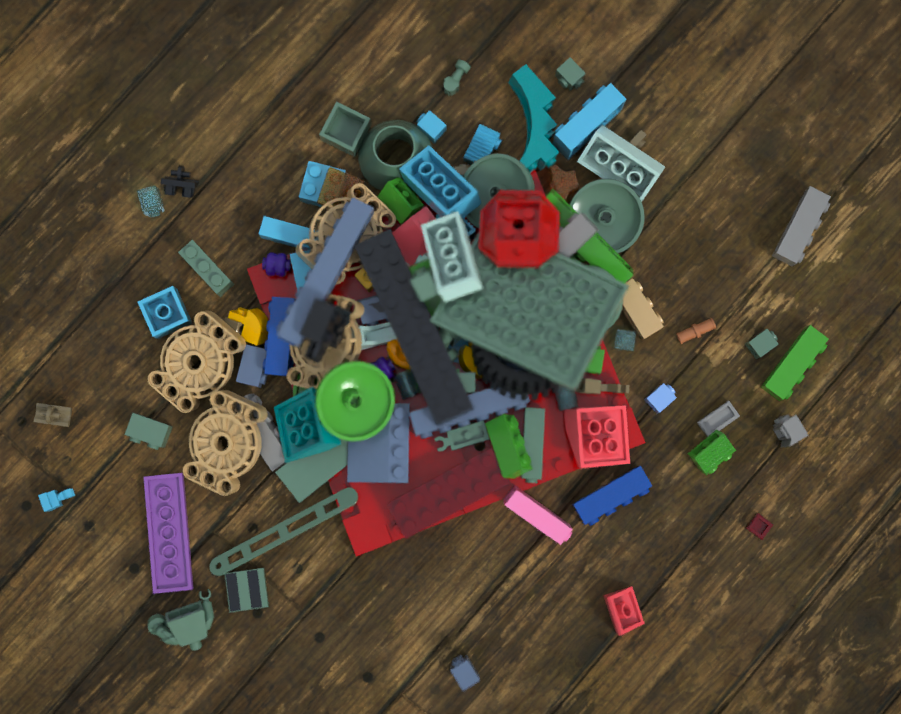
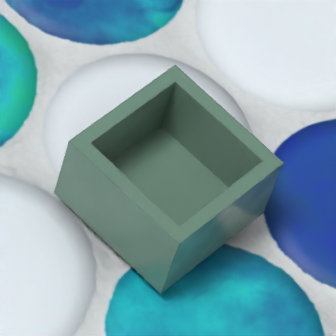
[319,101,372,157]

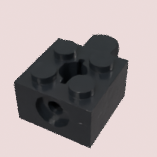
[300,298,351,363]

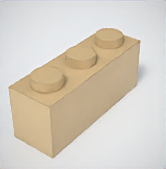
[622,279,664,341]

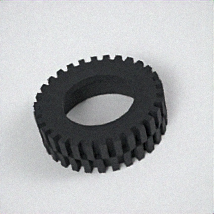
[472,343,563,400]

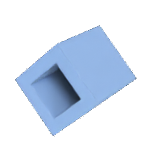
[644,383,677,414]

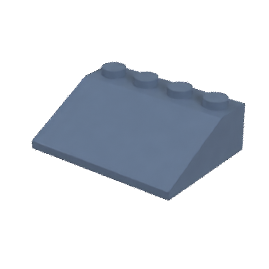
[347,404,409,483]

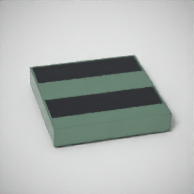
[225,568,269,612]

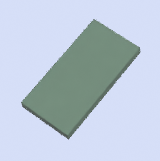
[275,439,348,503]

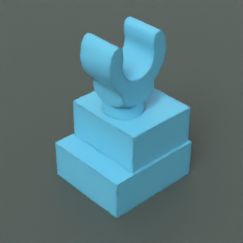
[38,488,75,512]

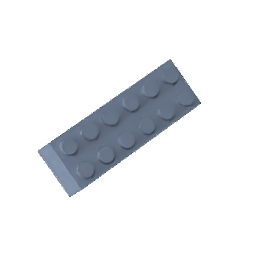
[409,387,530,439]

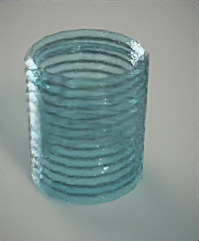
[393,369,421,400]
[555,385,579,411]

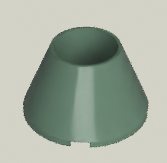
[358,120,433,191]

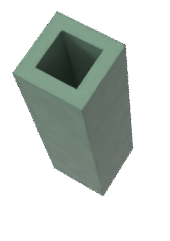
[521,408,545,483]

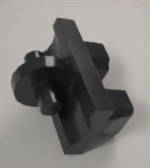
[161,165,199,198]

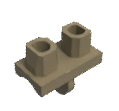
[33,403,72,427]

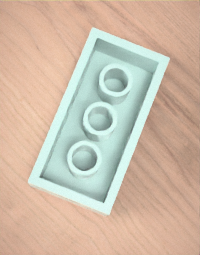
[577,125,665,202]
[421,211,483,302]

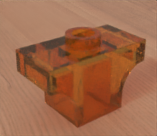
[549,165,579,202]

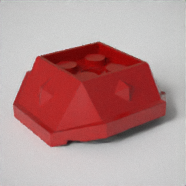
[478,190,560,268]

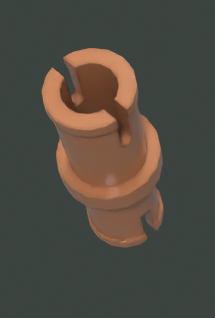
[676,318,716,344]

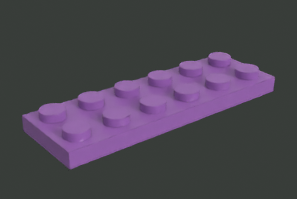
[144,473,193,594]

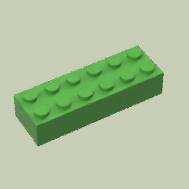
[545,188,633,283]

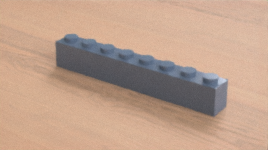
[276,197,374,349]

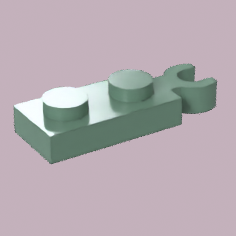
[434,421,489,452]

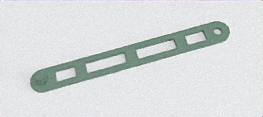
[210,487,358,576]

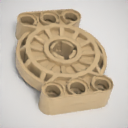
[296,183,396,285]
[287,294,364,390]
[148,311,246,413]
[183,390,268,496]

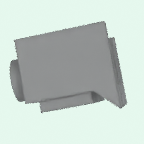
[773,414,808,448]

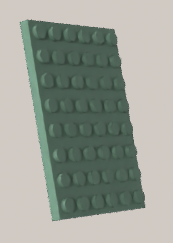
[430,233,629,392]

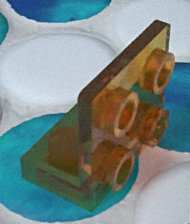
[317,167,364,206]

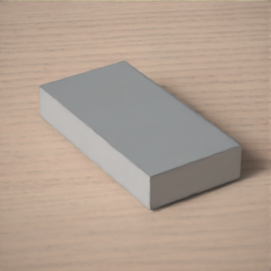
[697,401,740,437]

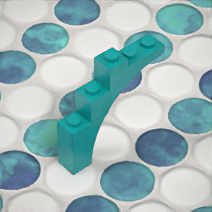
[508,64,559,173]

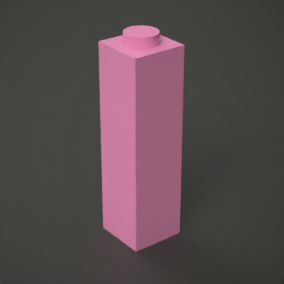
[503,485,573,545]

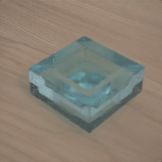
[614,329,636,351]

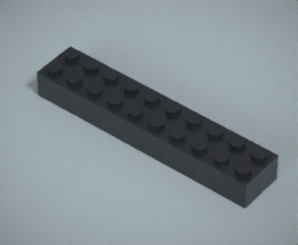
[354,229,474,427]

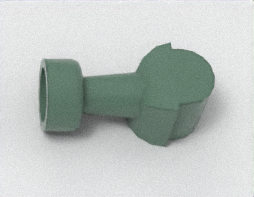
[444,59,471,96]

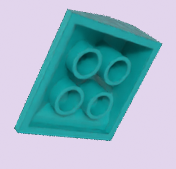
[274,387,341,463]

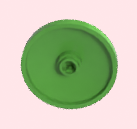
[315,361,395,441]

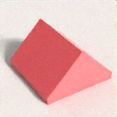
[603,586,645,636]

